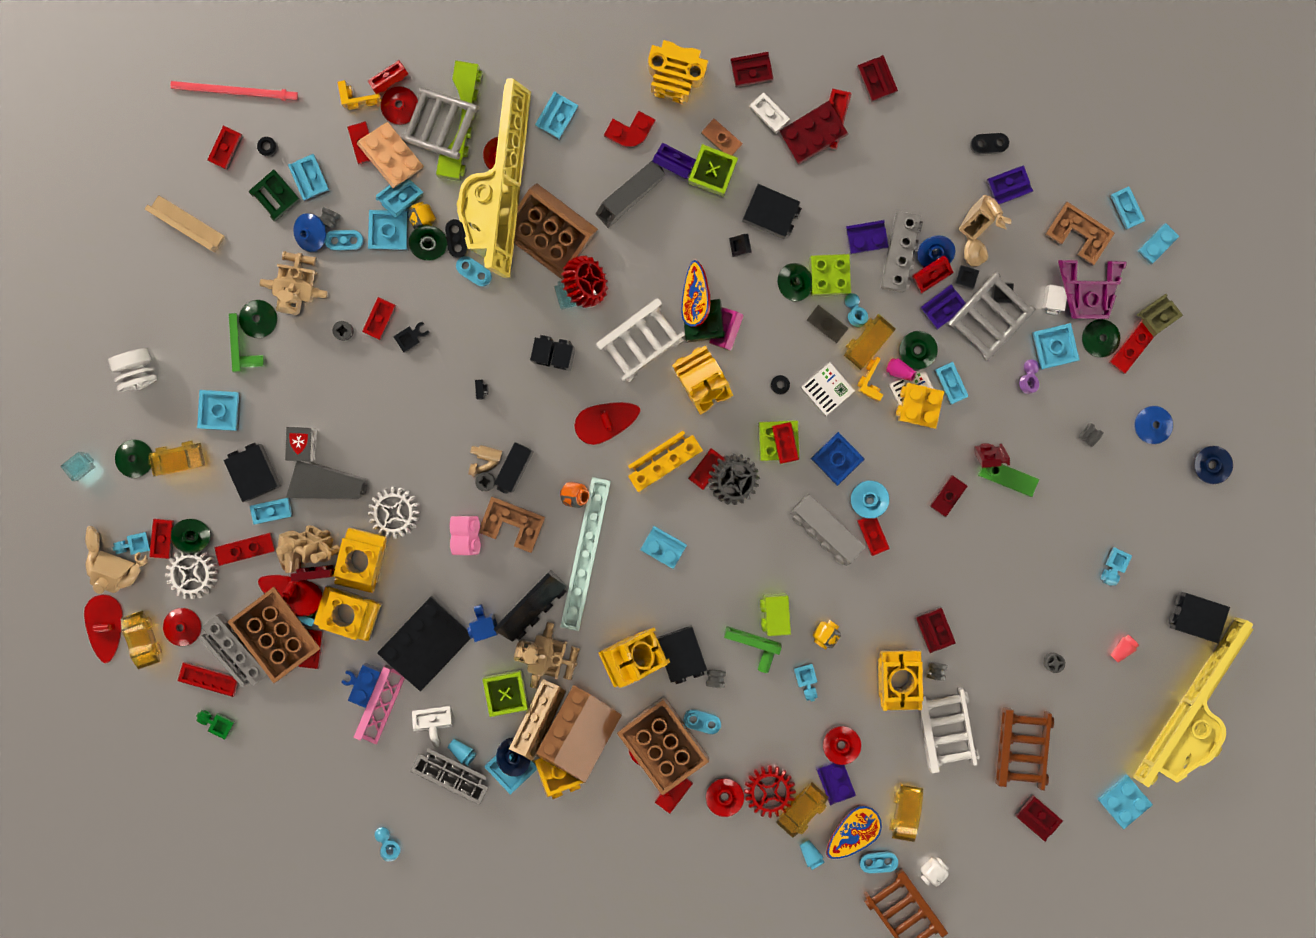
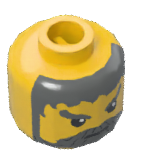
[407,202,436,229]
[813,620,841,650]

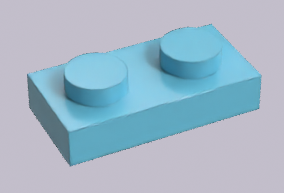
[1110,186,1145,230]
[1138,223,1179,264]
[935,362,969,405]
[250,498,292,525]

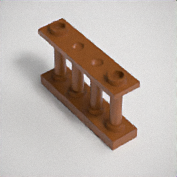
[996,707,1054,791]
[864,867,948,938]

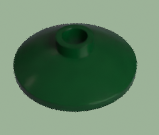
[409,225,447,260]
[777,263,812,301]
[239,300,277,338]
[1082,319,1120,357]
[899,331,938,369]
[115,440,154,478]
[171,519,210,553]

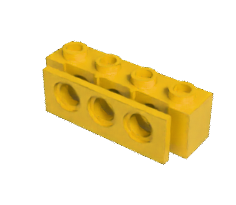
[628,431,703,492]

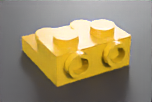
[896,383,944,429]
[534,758,584,800]

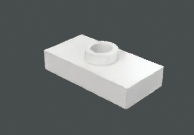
[750,92,790,134]

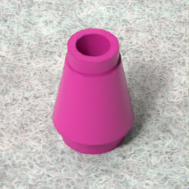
[886,358,916,381]

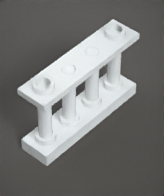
[596,298,685,382]
[918,687,979,773]

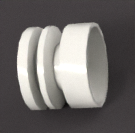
[108,348,158,392]

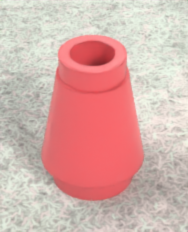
[1111,634,1139,663]

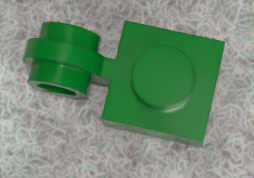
[196,710,235,740]

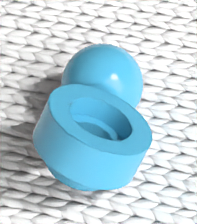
[845,293,868,327]
[374,827,400,862]

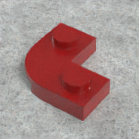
[604,111,655,148]

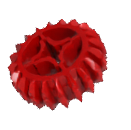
[561,255,609,308]
[744,765,796,818]

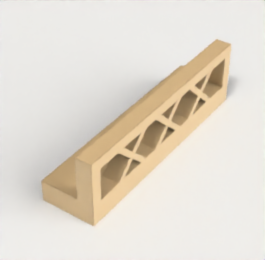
[145,195,225,252]
[509,679,566,761]

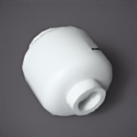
[921,857,949,886]

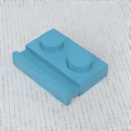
[535,91,579,140]
[288,154,330,201]
[376,179,423,217]
[640,526,687,569]

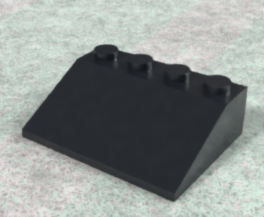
[494,570,567,642]
[377,596,470,692]

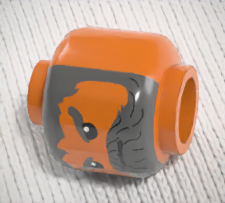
[560,482,589,508]

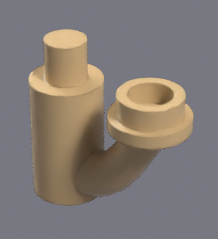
[468,445,503,477]

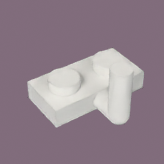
[412,706,453,747]

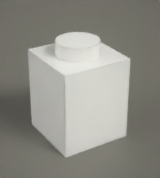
[1042,285,1067,315]

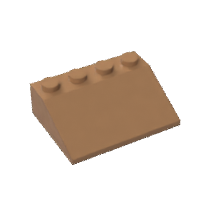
[514,183,598,279]
[228,587,321,683]
[535,685,622,783]
[617,696,709,795]

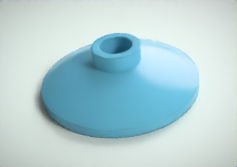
[851,481,889,519]

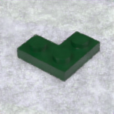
[684,299,725,343]

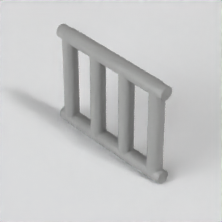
[401,88,479,159]
[948,272,1036,361]

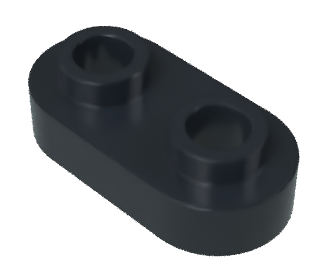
[970,133,1009,154]
[445,219,468,258]

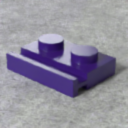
[652,143,696,179]
[987,165,1033,205]
[846,220,889,254]
[920,284,966,330]
[816,762,856,806]

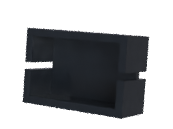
[530,335,575,371]

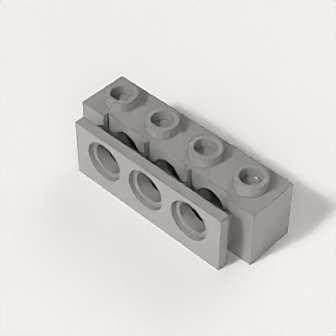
[199,613,267,687]
[410,748,488,805]

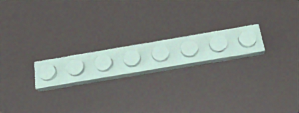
[560,477,611,631]

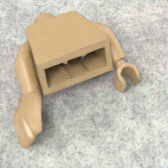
[959,195,1012,267]
[85,526,148,594]

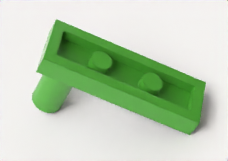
[229,313,264,372]
[978,464,1039,497]
[724,626,782,673]

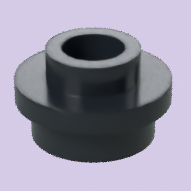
[257,137,277,156]
[771,375,790,394]

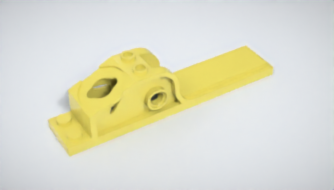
[457,78,531,278]
[1133,617,1254,788]

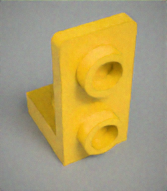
[337,80,382,110]
[857,357,884,402]

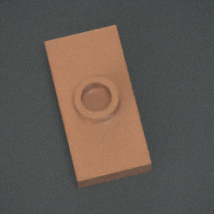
[701,118,743,156]

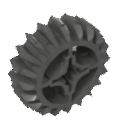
[708,453,760,505]

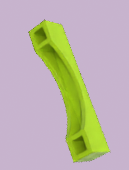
[436,60,482,181]

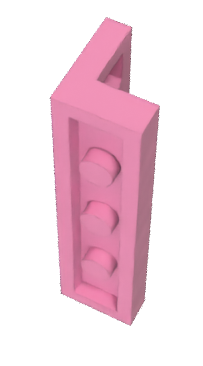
[353,665,405,745]

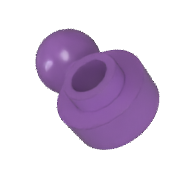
[1019,359,1039,394]

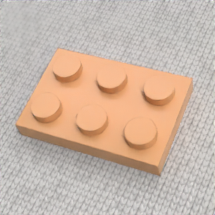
[357,122,424,188]

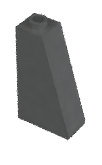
[596,161,665,228]
[286,461,368,499]

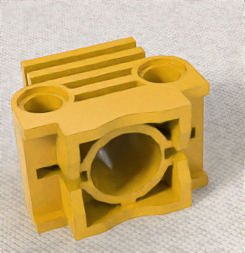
[648,40,708,104]
[672,346,733,415]
[333,527,387,593]
[313,585,382,641]
[598,627,670,688]
[878,650,923,711]

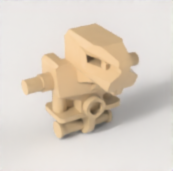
[260,251,328,316]
[276,525,340,573]
[514,622,580,689]

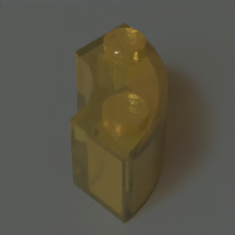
[844,314,896,370]
[149,441,205,477]
[121,610,162,669]
[776,782,829,838]
[889,785,923,842]

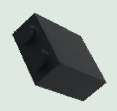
[742,184,802,239]
[494,442,534,494]
[223,443,281,502]
[1169,592,1230,644]
[657,625,707,684]

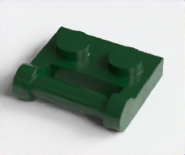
[249,169,300,222]

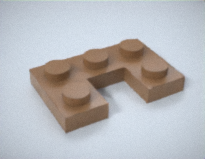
[1045,202,1115,266]
[479,497,545,553]

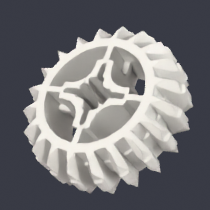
[368,487,420,539]
[165,551,218,600]

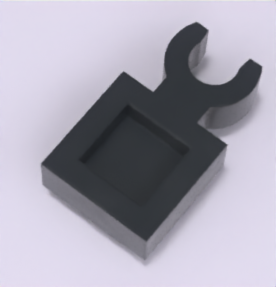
[393,322,430,353]

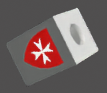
[285,427,316,462]

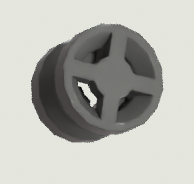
[319,207,341,229]
[332,321,354,341]
[1079,423,1104,447]
[475,472,495,491]
[1043,653,1066,673]
[926,662,948,681]
[706,670,726,688]

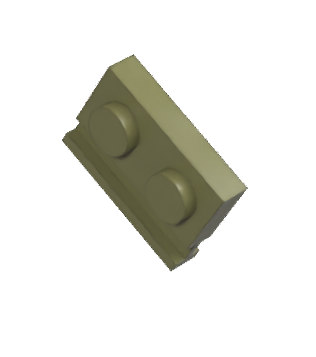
[1137,294,1183,337]

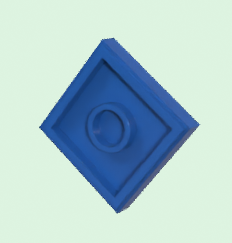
[810,432,865,486]

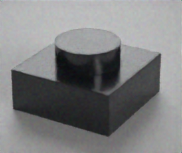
[729,234,752,257]
[954,265,979,290]
[992,283,1014,303]
[475,380,488,400]

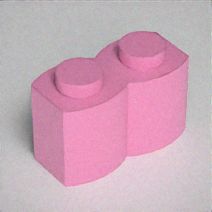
[450,516,481,555]

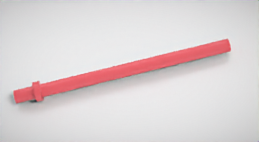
[170,81,298,101]

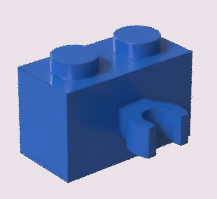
[467,604,498,642]
[341,663,382,708]

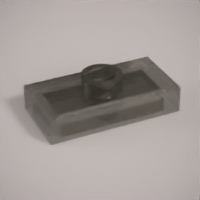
[806,305,848,344]

